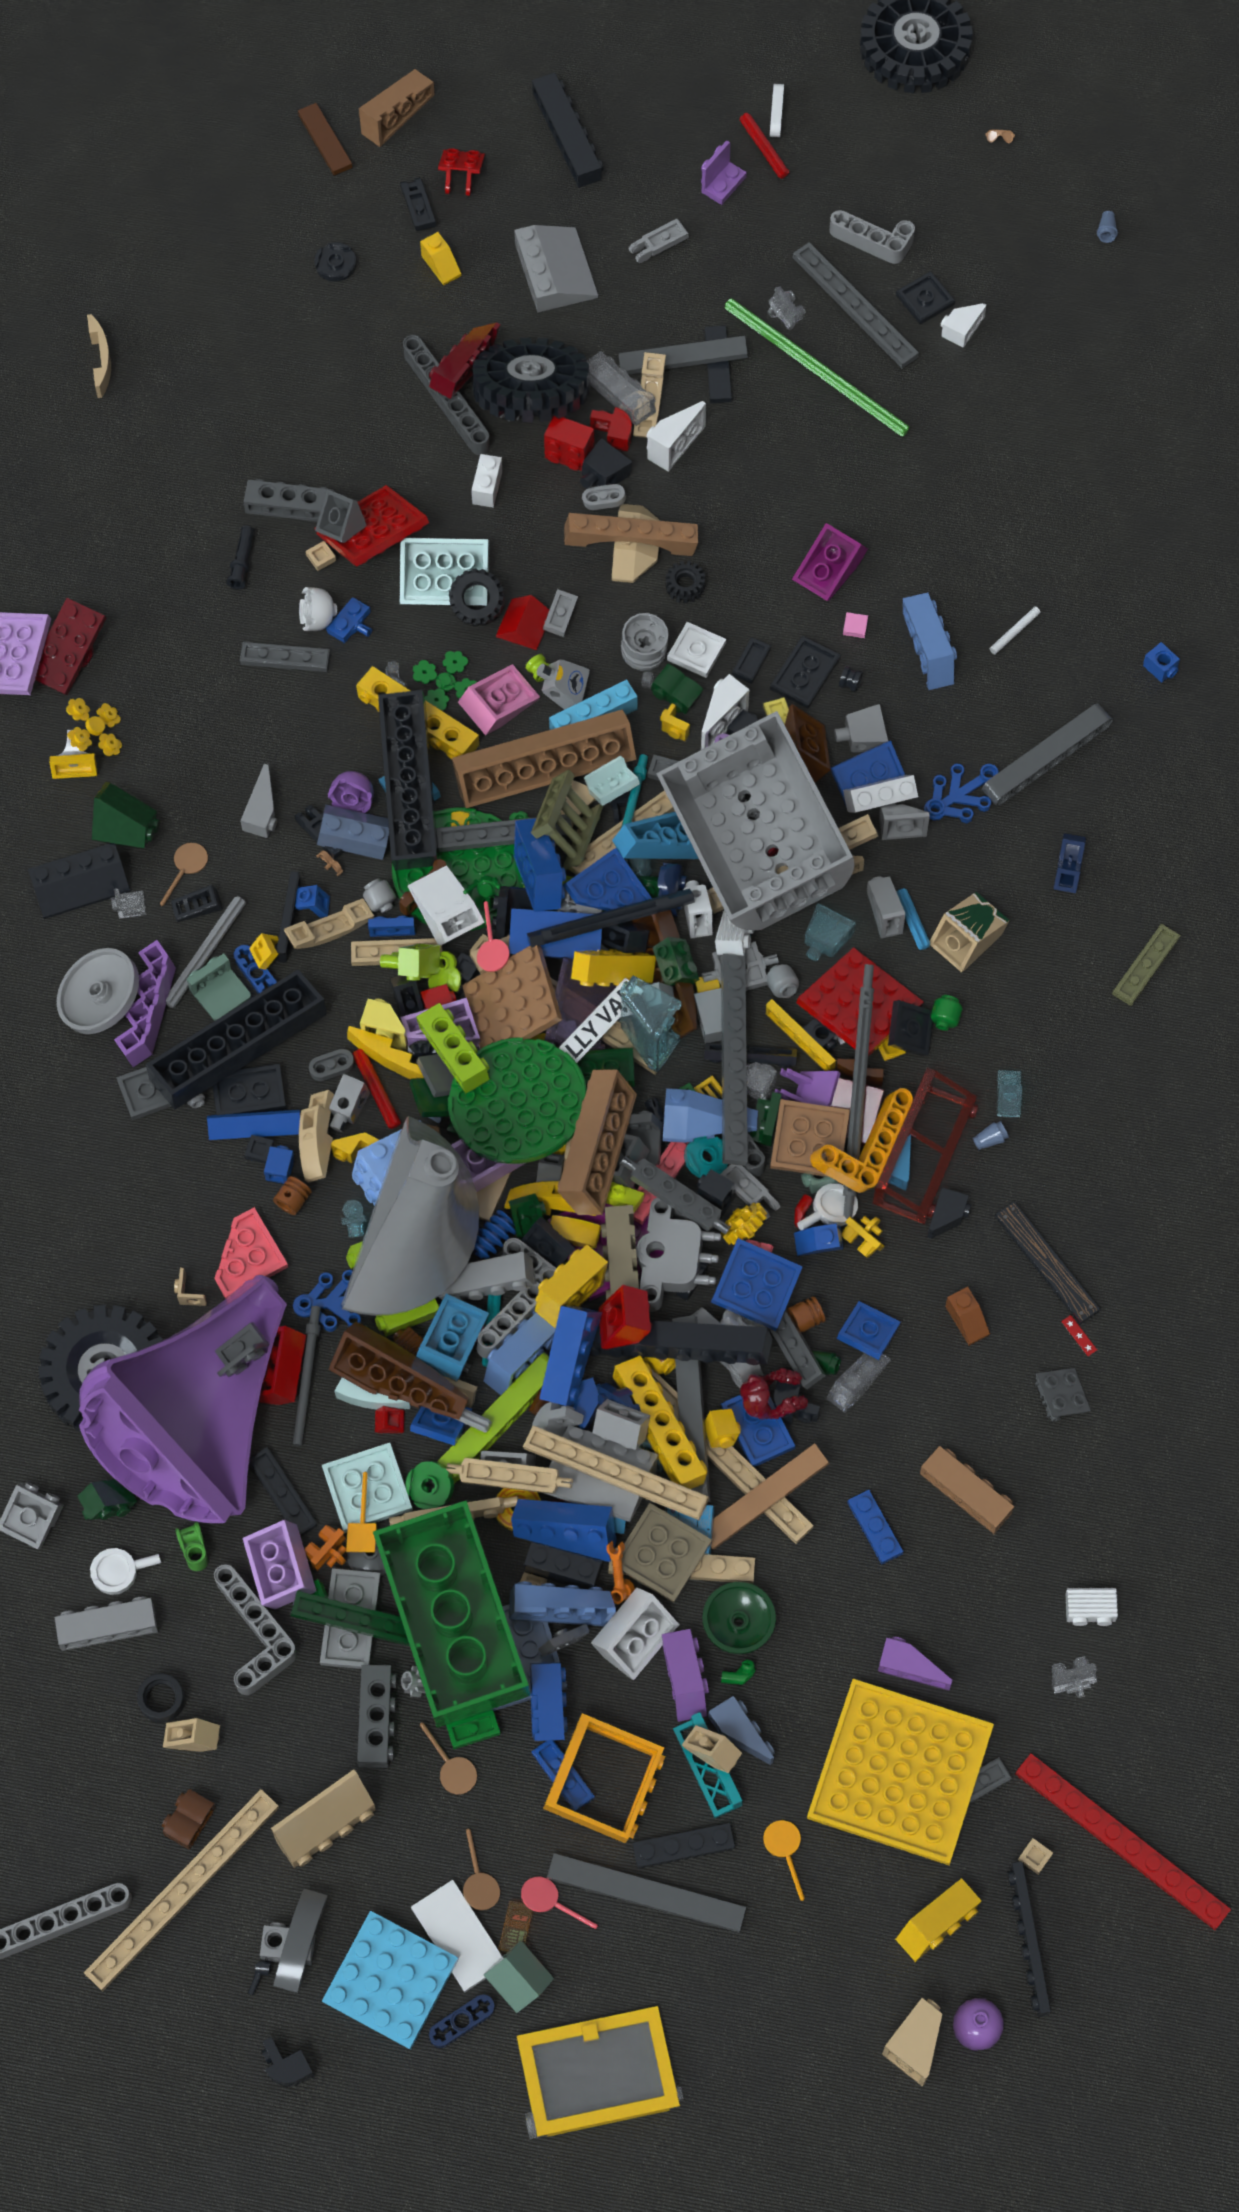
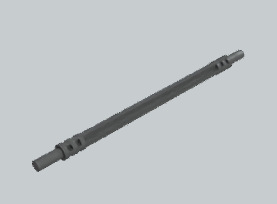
[843,964,874,1219]

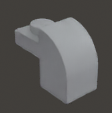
[532,1402,584,1437]

